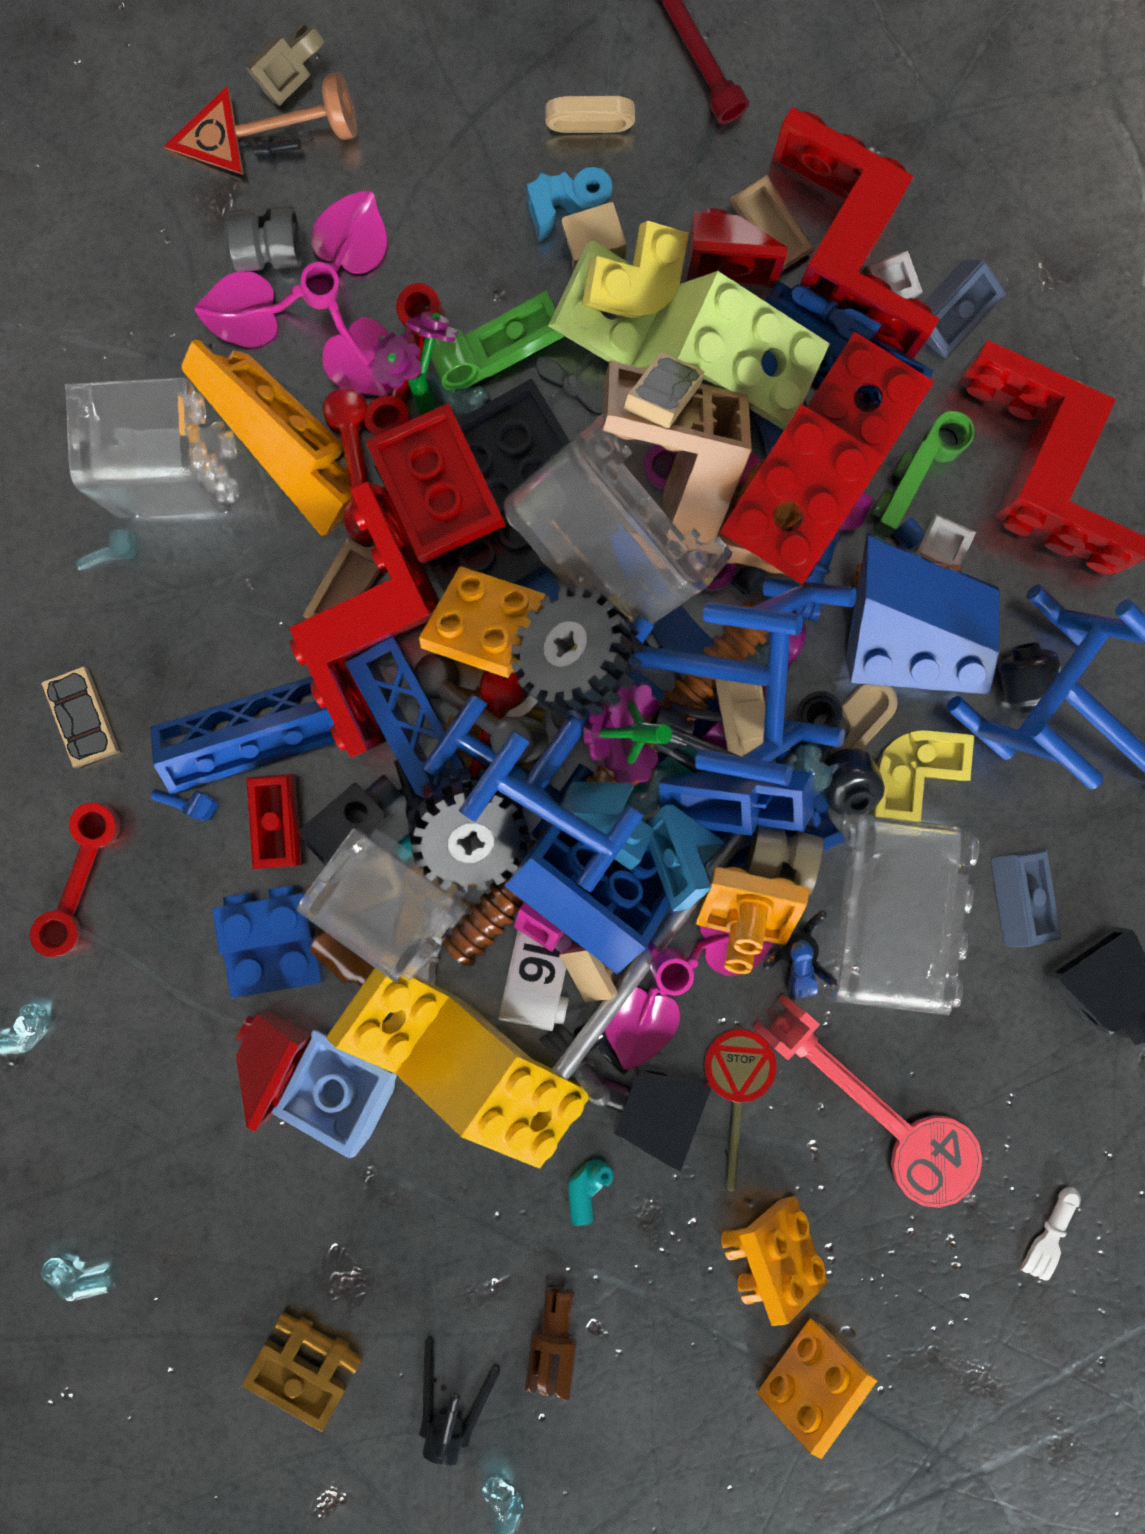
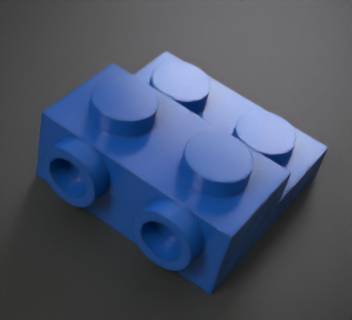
[212,885,324,998]

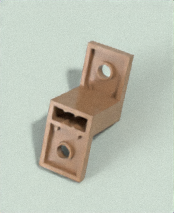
[602,361,800,574]

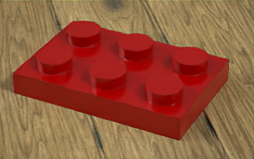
[365,403,506,565]

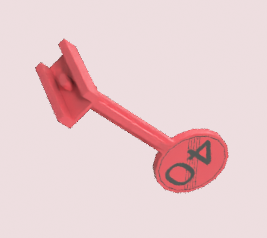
[752,993,983,1208]

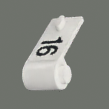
[498,930,572,1032]

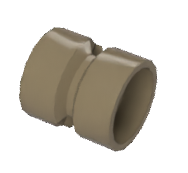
[745,826,824,896]

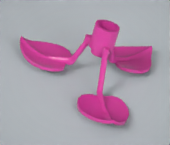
[195,190,392,397]
[605,926,775,1070]

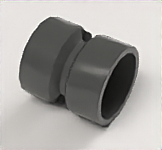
[227,206,302,272]

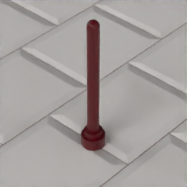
[661,0,750,124]

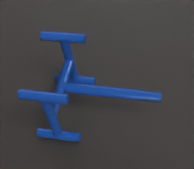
[635,577,856,786]
[946,584,1145,789]
[422,615,654,892]

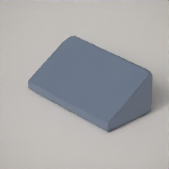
[924,259,1006,358]
[991,849,1061,947]

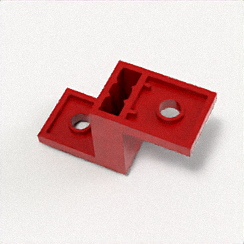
[771,107,940,359]
[720,332,935,585]
[957,339,1145,575]
[289,482,439,758]

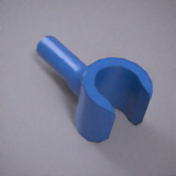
[893,518,924,550]
[151,789,218,821]

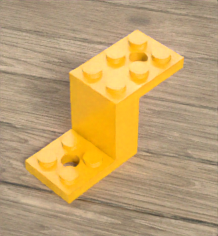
[326,958,588,1169]

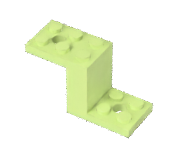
[548,240,830,429]

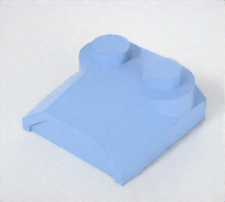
[271,1030,397,1158]

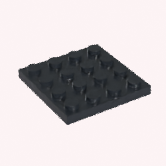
[374,378,621,592]

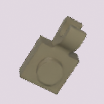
[245,24,325,106]

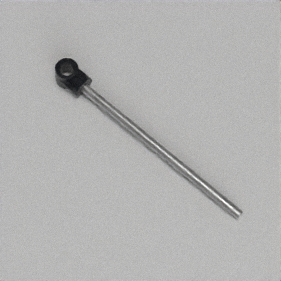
[553,691,850,1080]

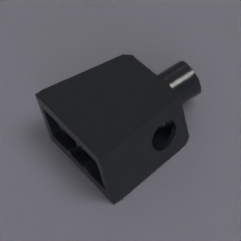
[298,775,401,874]
[1046,927,1145,1045]
[601,1067,711,1172]

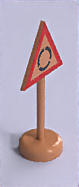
[163,71,357,175]

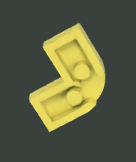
[582,221,689,318]
[872,730,974,822]

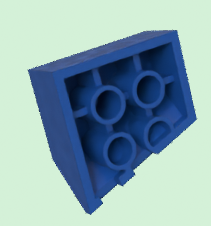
[845,532,1000,694]
[505,824,670,974]

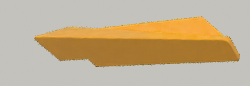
[182,339,353,536]

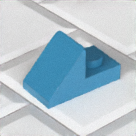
[560,782,655,870]
[647,805,724,911]

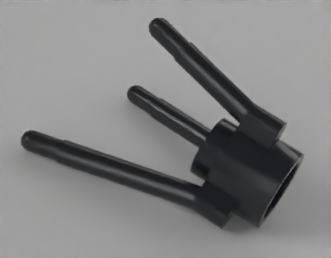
[650,701,739,773]
[763,911,838,987]
[419,1338,500,1466]

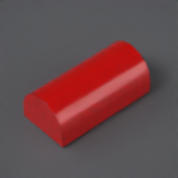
[246,774,302,869]

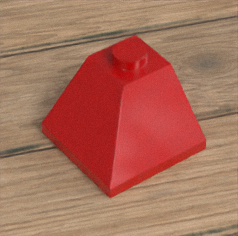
[686,208,787,288]
[236,1009,312,1132]

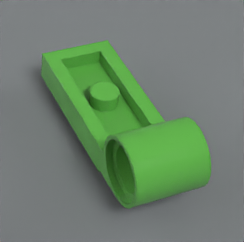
[431,290,564,391]
[872,411,974,538]

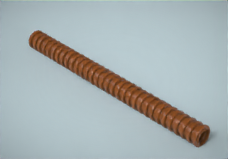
[442,602,770,967]

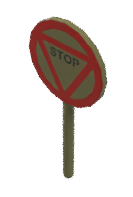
[704,1029,777,1191]

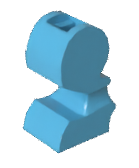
[526,167,613,242]

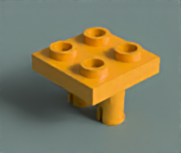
[419,566,546,678]
[695,866,809,974]
[721,1196,828,1326]
[756,1318,878,1459]

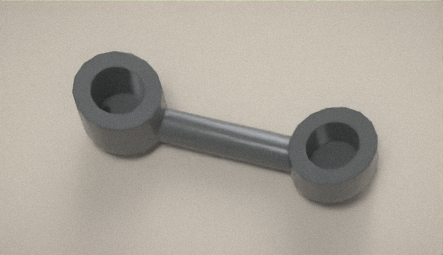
[414,654,549,763]

